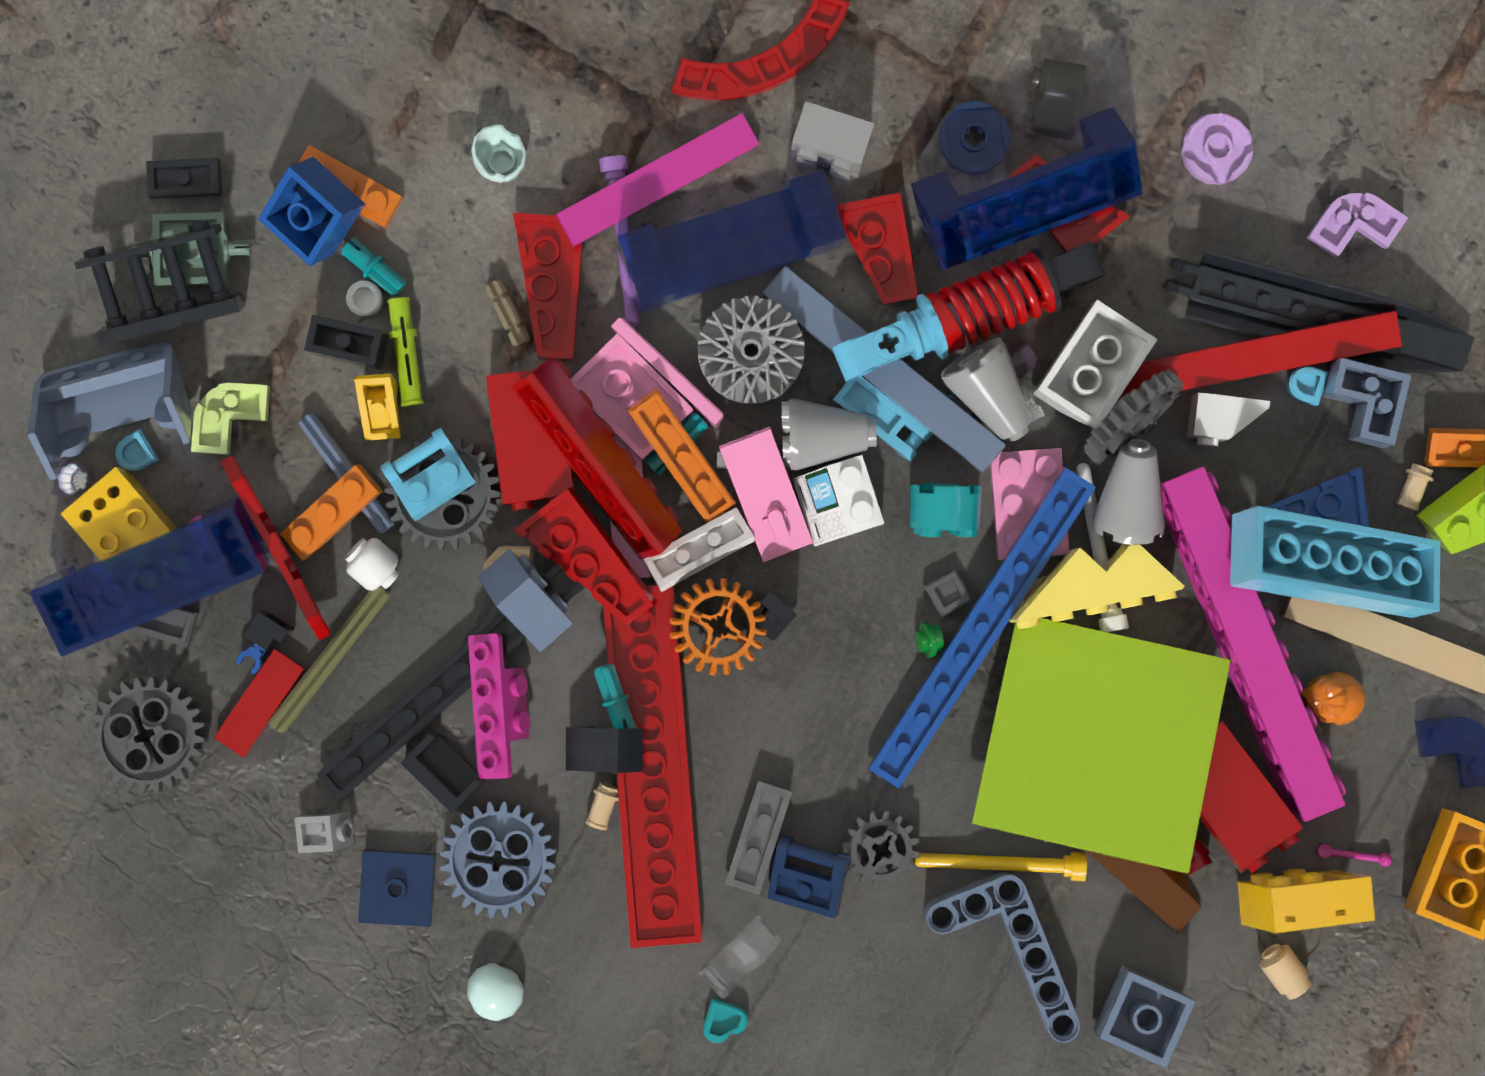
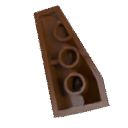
[1084,850,1202,933]

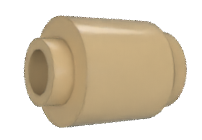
[1259,944,1312,1000]

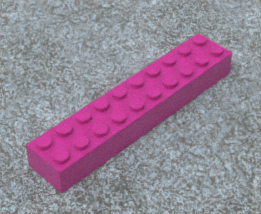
[1160,466,1346,822]

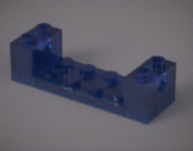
[911,107,1143,271]
[616,169,847,313]
[29,496,270,657]

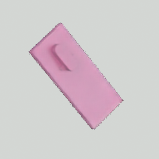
[719,427,813,562]

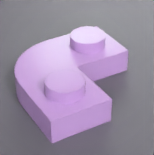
[1306,192,1408,258]

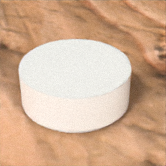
[346,281,383,317]

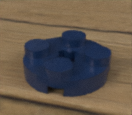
[938,101,1011,174]

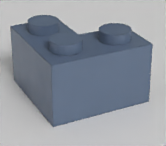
[1322,358,1412,448]
[477,549,573,652]

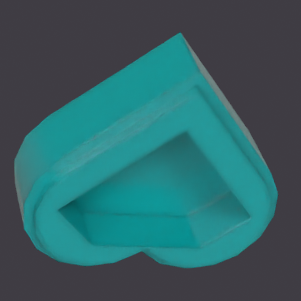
[703,997,748,1043]

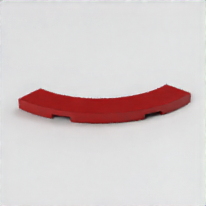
[671,0,850,100]
[220,455,331,640]

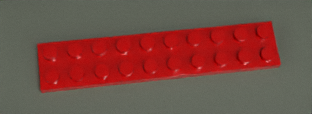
[603,585,703,948]

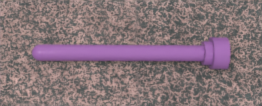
[599,155,640,327]

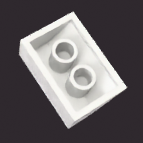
[1032,300,1158,429]

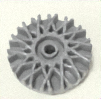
[698,296,805,404]

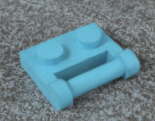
[380,427,476,521]

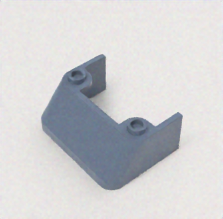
[27,341,192,480]

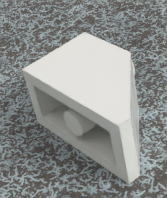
[1187,392,1270,447]

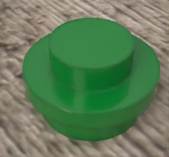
[915,622,944,658]

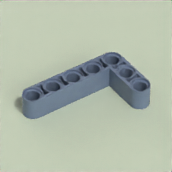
[924,871,1080,1043]

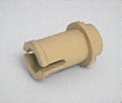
[1396,464,1434,511]
[585,782,619,830]

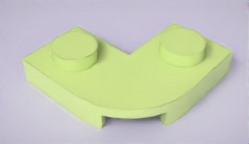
[191,383,270,455]

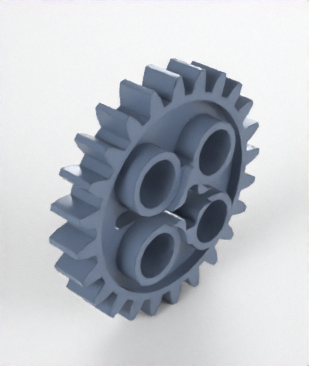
[440,800,557,918]

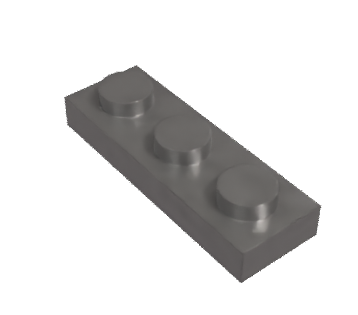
[725,780,792,895]

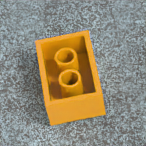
[1403,808,1485,941]

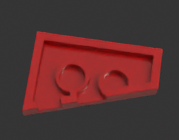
[1007,155,1130,252]
[831,192,919,306]

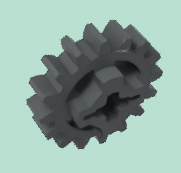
[842,810,920,889]

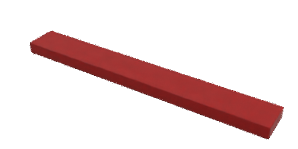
[1116,310,1402,403]

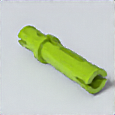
[387,297,424,406]

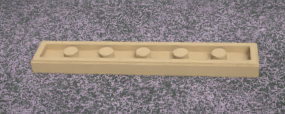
[1281,596,1485,694]

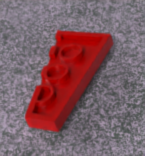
[512,212,583,361]
[514,486,657,625]

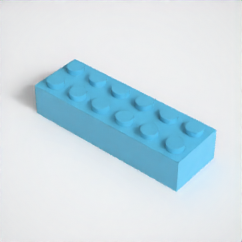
[1230,506,1440,618]

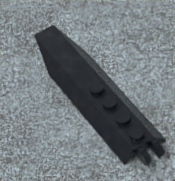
[1162,249,1475,373]

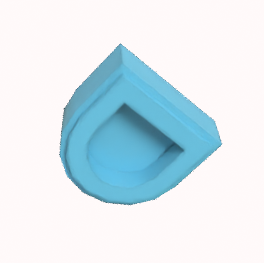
[1286,366,1329,406]
[115,429,160,472]

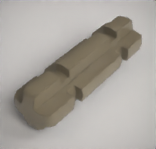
[485,279,530,347]

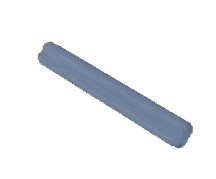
[299,413,395,534]

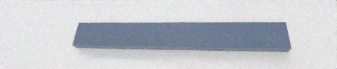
[763,266,1006,474]

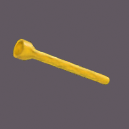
[913,852,1087,881]

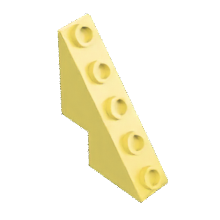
[1009,544,1185,629]

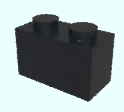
[304,315,389,370]

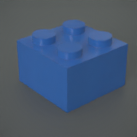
[258,157,366,266]

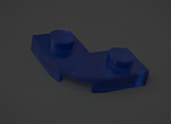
[1415,716,1485,788]

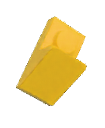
[354,373,402,441]

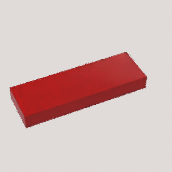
[214,649,306,758]

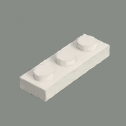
[643,507,755,592]

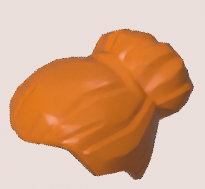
[1301,672,1365,725]

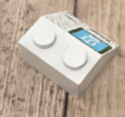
[792,455,884,547]

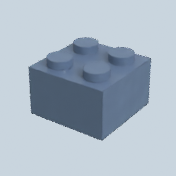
[1093,965,1196,1068]

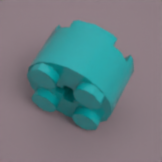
[909,483,981,537]

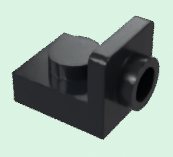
[753,591,797,640]

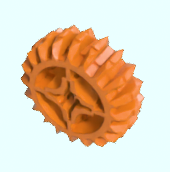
[669,578,767,675]

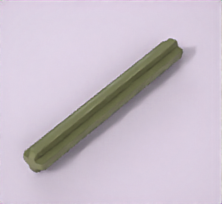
[269,586,390,733]

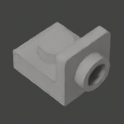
[295,811,354,853]

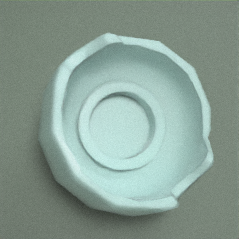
[471,124,527,183]
[467,963,524,1021]

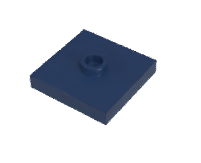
[358,850,436,927]

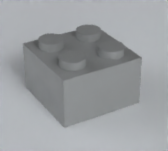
[790,101,875,180]

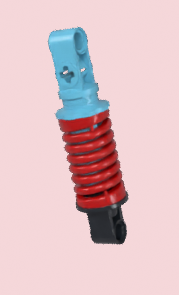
[832,241,1106,382]

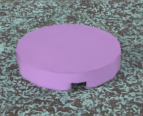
[1181,113,1253,185]

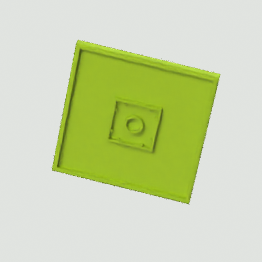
[972,618,1231,874]

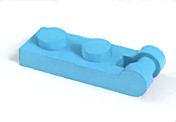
[833,376,933,462]

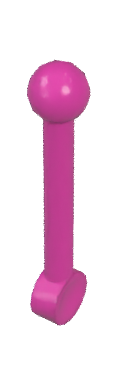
[1317,844,1392,867]

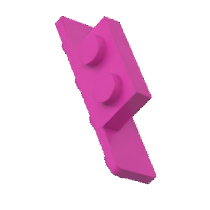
[468,633,530,779]

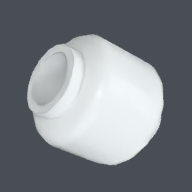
[345,538,399,591]

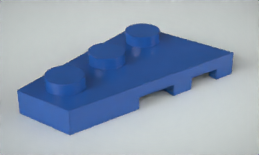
[1266,467,1369,527]

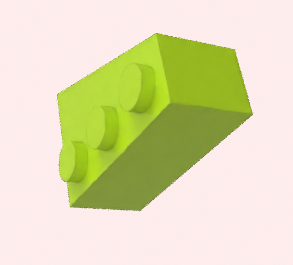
[1416,464,1485,555]

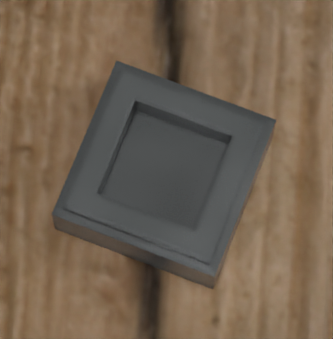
[923,569,972,617]

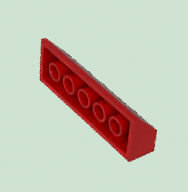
[510,357,682,559]

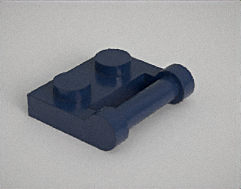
[767,835,851,918]

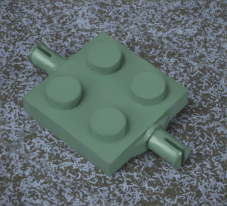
[127,212,252,287]

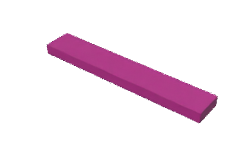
[556,113,759,247]

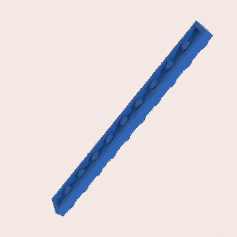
[868,467,1096,788]

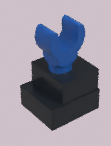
[236,610,295,674]

